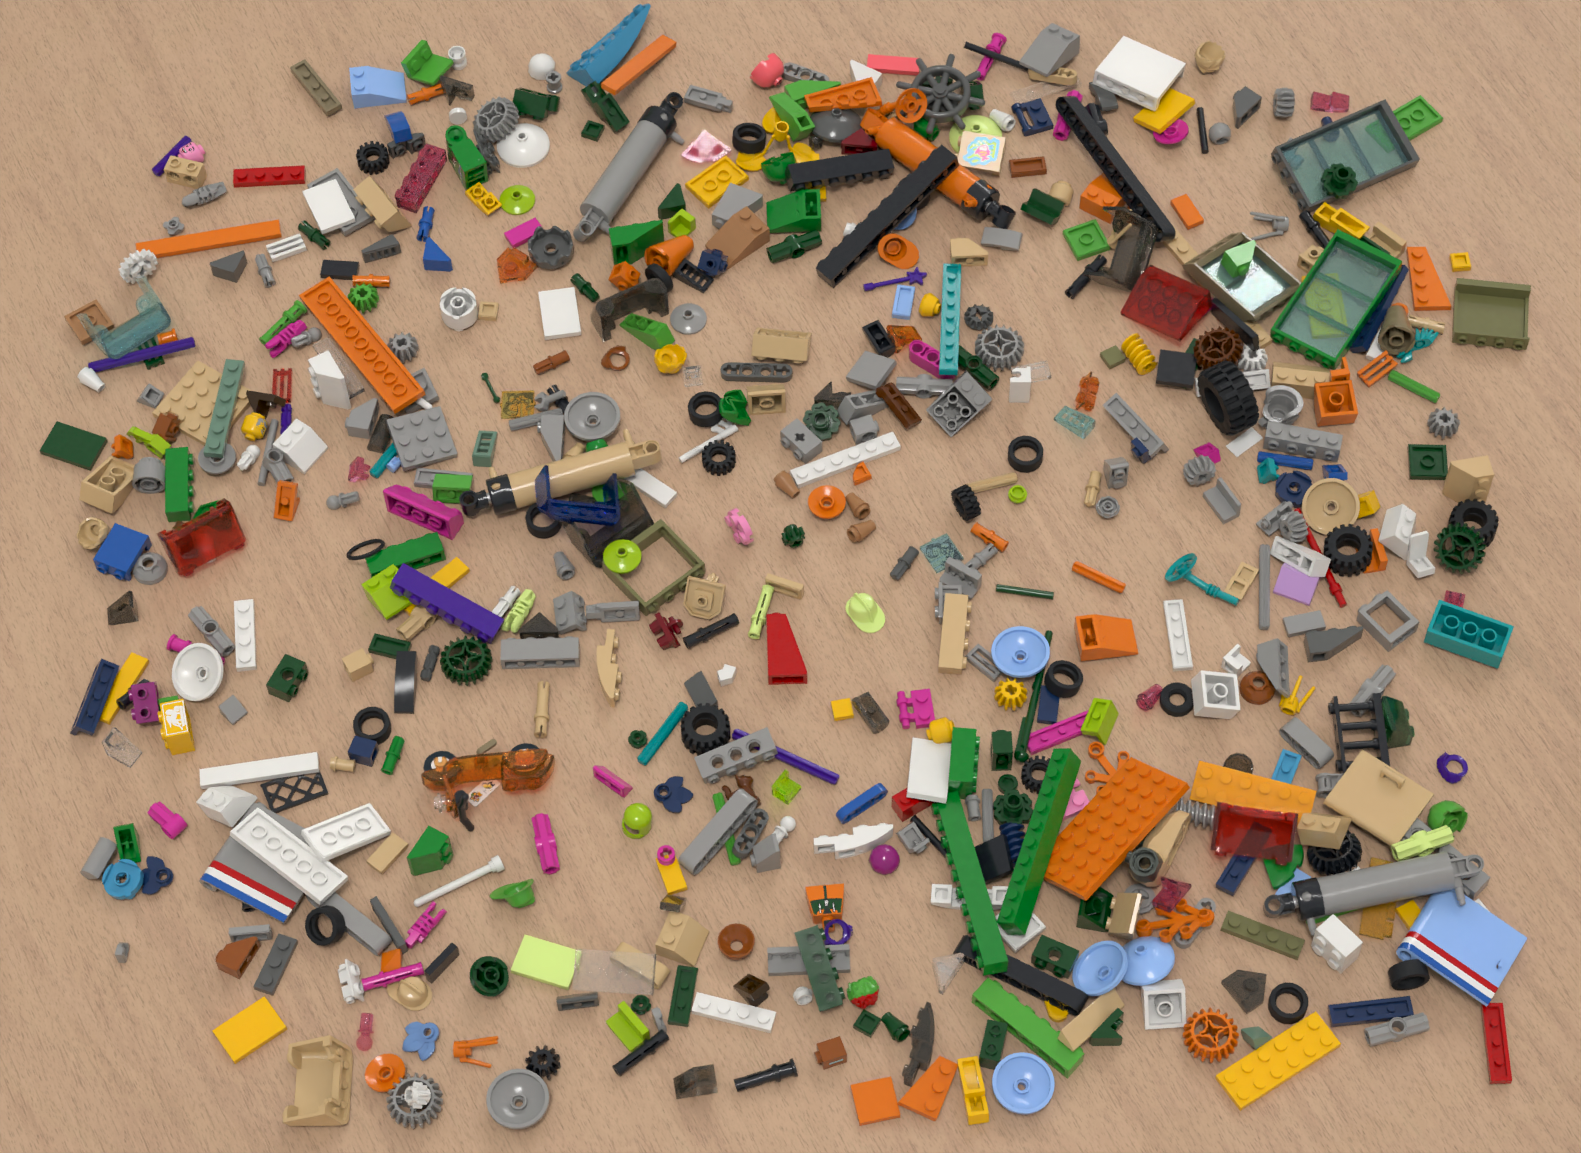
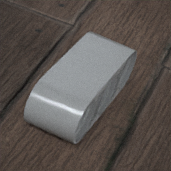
[1279,717,1334,769]

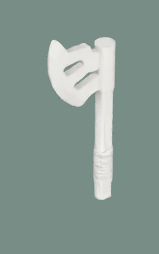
[678,417,738,463]

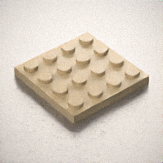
[152,361,251,446]

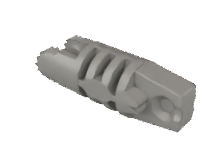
[182,182,227,207]

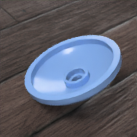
[991,626,1050,678]
[1122,936,1175,986]
[1072,941,1128,996]
[992,1052,1055,1114]

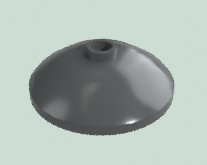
[810,108,862,143]

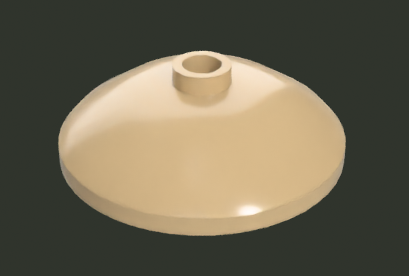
[1302,478,1360,535]

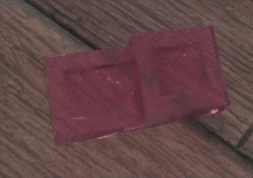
[1310,92,1350,113]

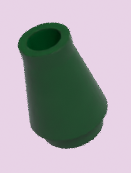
[881,1012,910,1042]

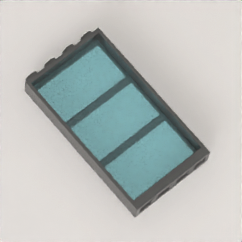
[1271,99,1420,212]

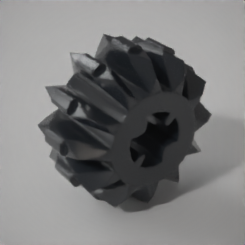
[525,1045,561,1080]

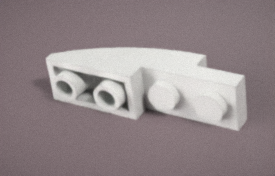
[814,823,893,859]

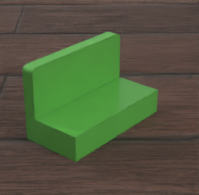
[432,474,473,504]

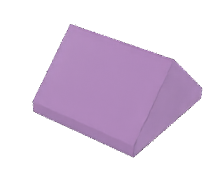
[1273,563,1321,606]

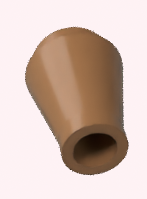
[774,470,800,499]
[845,492,871,519]
[847,520,876,543]

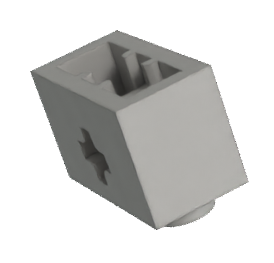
[780,418,822,464]

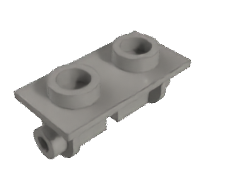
[1256,501,1293,536]

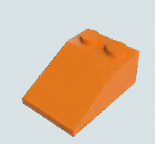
[1079,173,1126,224]

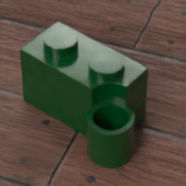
[513,87,560,120]

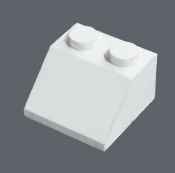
[272,419,328,474]
[1379,504,1416,560]
[196,785,257,827]
[1141,979,1186,1030]

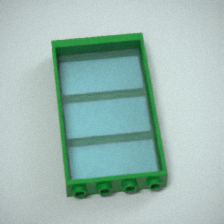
[1270,229,1402,370]

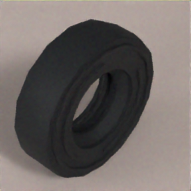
[645,263,673,294]
[1159,682,1194,717]

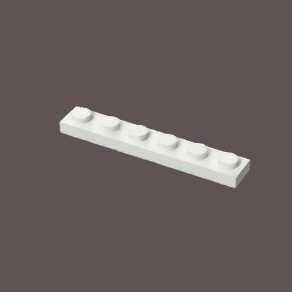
[790,432,901,488]

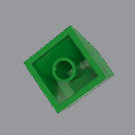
[407,825,453,876]

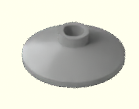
[670,303,707,335]
[198,443,236,474]

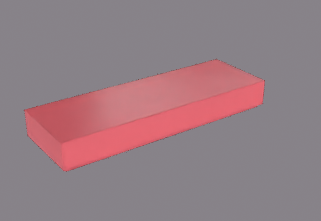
[867,54,920,76]

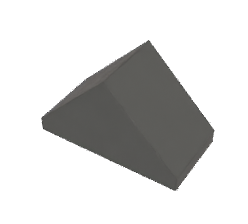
[210,250,248,283]

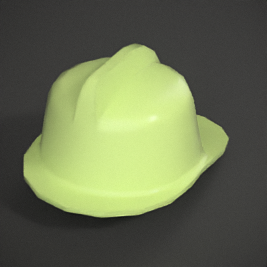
[846,593,885,633]

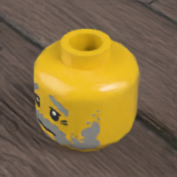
[241,412,268,441]

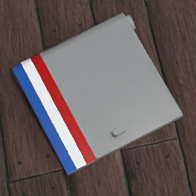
[199,802,310,924]

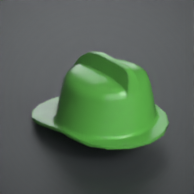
[490,879,535,908]

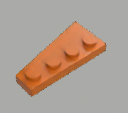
[804,77,882,112]
[1406,247,1451,311]

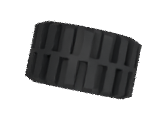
[1447,499,1499,551]
[1324,524,1373,577]
[681,703,731,756]

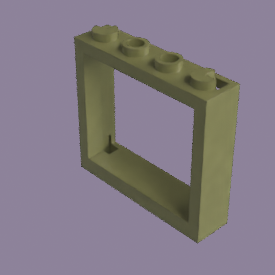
[602,519,705,616]

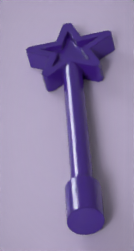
[863,267,927,291]

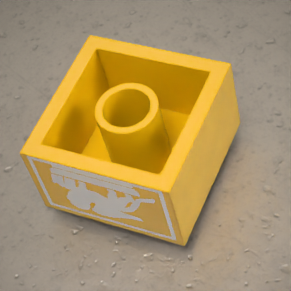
[158,699,195,755]

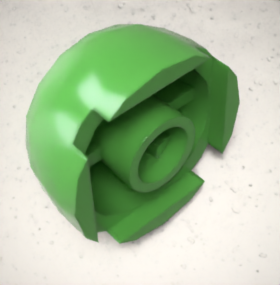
[1427,800,1468,838]

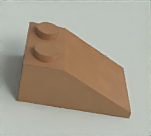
[705,206,770,269]

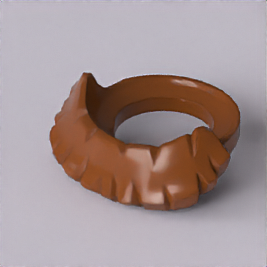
[601,345,630,371]

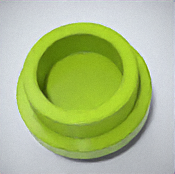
[1008,485,1027,503]

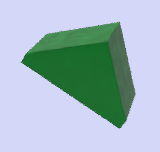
[113,823,141,863]

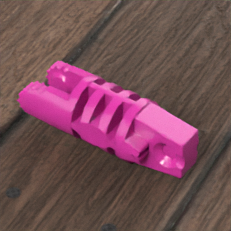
[265,320,307,358]
[405,901,447,949]

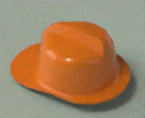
[878,233,919,269]

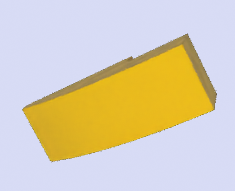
[1313,202,1370,240]
[957,1056,989,1125]

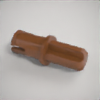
[533,350,570,374]

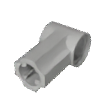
[263,448,294,483]

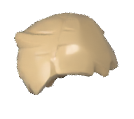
[1194,40,1225,73]
[76,517,110,549]

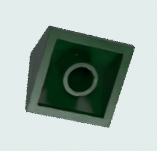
[1076,887,1114,932]

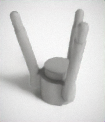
[1250,212,1289,240]

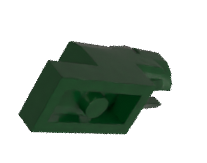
[581,81,630,133]

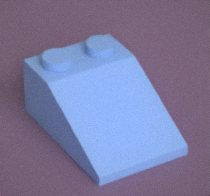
[349,66,407,109]

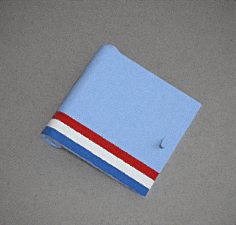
[1396,889,1527,1007]

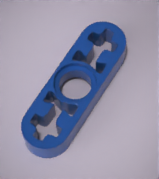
[836,783,888,824]

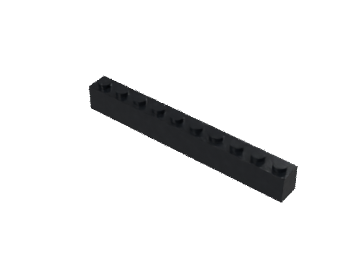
[816,144,959,288]

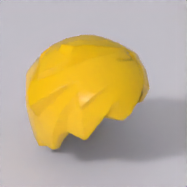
[654,344,687,374]

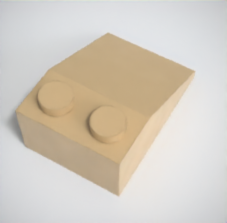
[79,456,134,514]
[1105,893,1142,940]

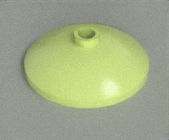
[949,115,1002,153]

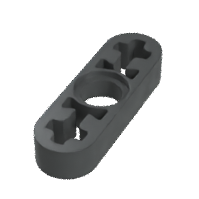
[732,809,769,859]

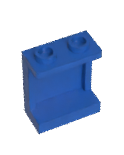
[93,523,152,581]

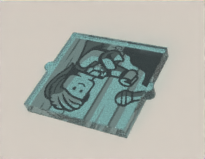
[920,533,964,573]

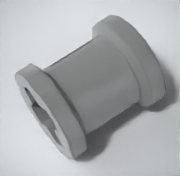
[545,71,562,94]

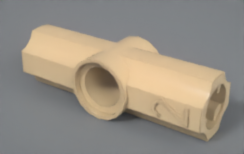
[396,605,438,642]

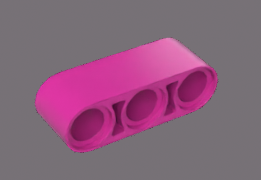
[909,340,955,381]

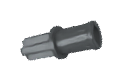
[890,546,919,580]

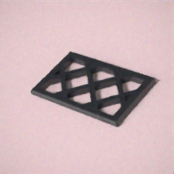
[260,770,329,813]

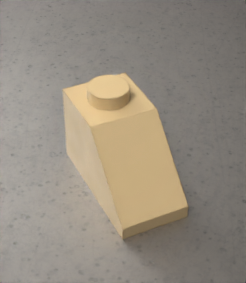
[950,238,988,267]

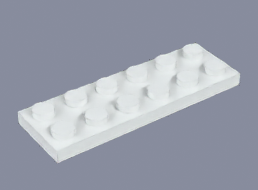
[230,808,348,905]

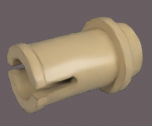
[330,756,356,772]

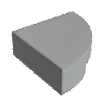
[115,942,130,963]
[651,1007,667,1033]

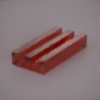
[272,368,293,403]

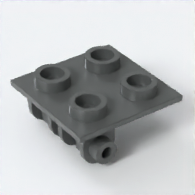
[473,129,500,175]

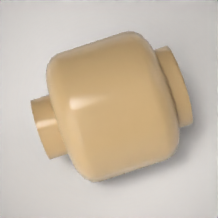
[1049,181,1074,207]

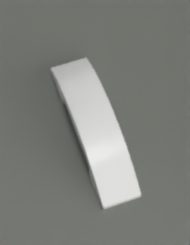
[931,884,1008,910]

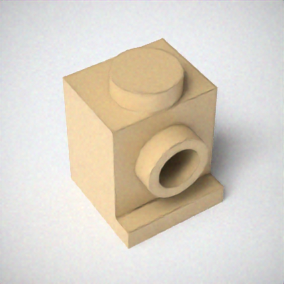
[1297,244,1324,273]

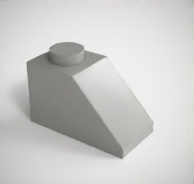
[345,398,380,439]
[750,833,781,873]

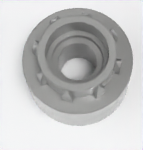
[132,457,166,494]

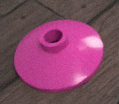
[1153,119,1189,144]

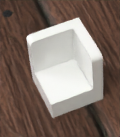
[1221,644,1251,678]

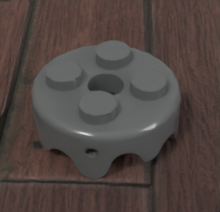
[528,226,574,269]

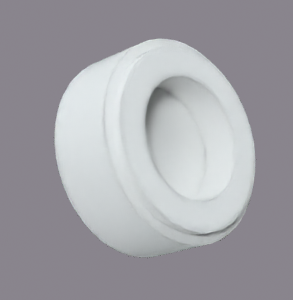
[449,108,467,125]

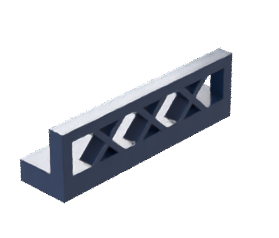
[70,658,119,736]

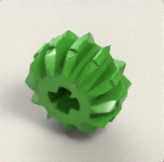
[348,282,379,314]

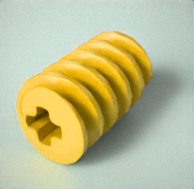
[1121,333,1158,375]

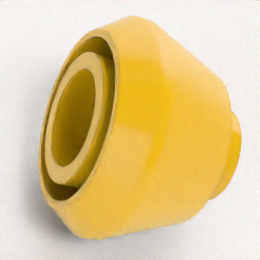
[919,293,942,317]

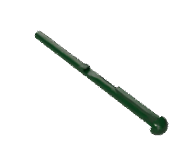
[1014,630,1053,763]

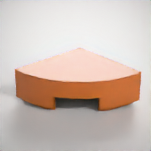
[853,461,872,486]

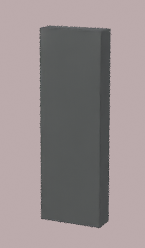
[370,896,408,954]

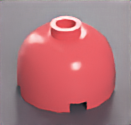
[750,53,784,88]

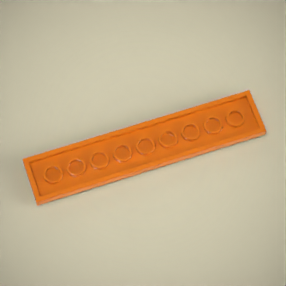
[299,276,426,414]

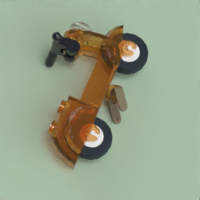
[421,739,555,832]

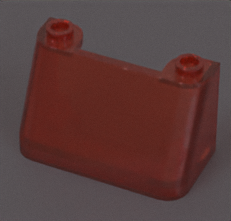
[157,498,246,577]
[1211,802,1299,866]

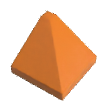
[381,949,403,973]

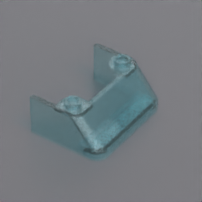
[77,276,171,359]

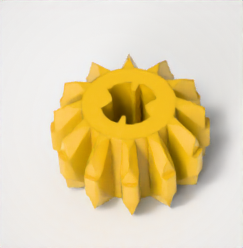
[994,677,1027,711]

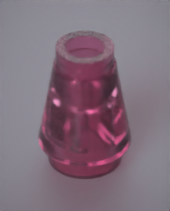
[1136,684,1163,711]

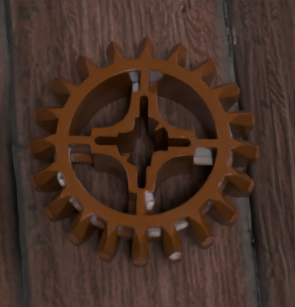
[1193,326,1244,370]

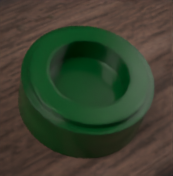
[998,774,1018,794]

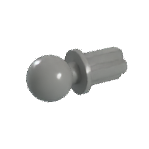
[291,327,322,347]
[326,491,360,510]

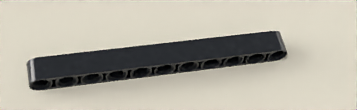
[1055,96,1176,242]

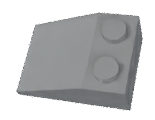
[1019,23,1080,77]

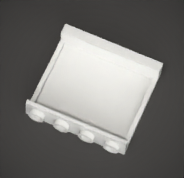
[1093,36,1186,112]

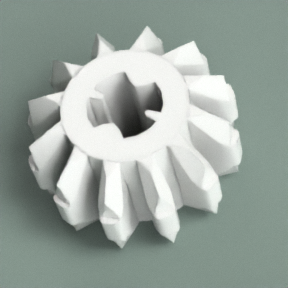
[1238,344,1268,372]

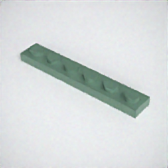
[203,359,245,458]

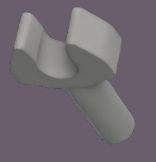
[534,390,566,412]

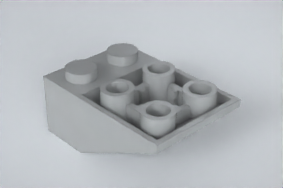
[926,370,992,437]

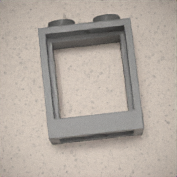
[1356,590,1419,652]

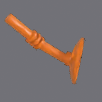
[877,88,927,123]

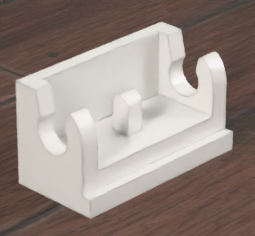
[1009,366,1031,403]

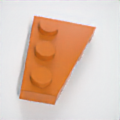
[897,1056,958,1121]

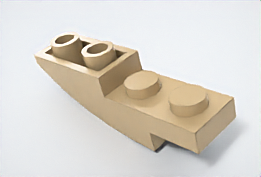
[596,629,622,707]

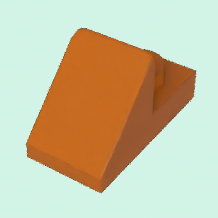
[274,480,300,521]

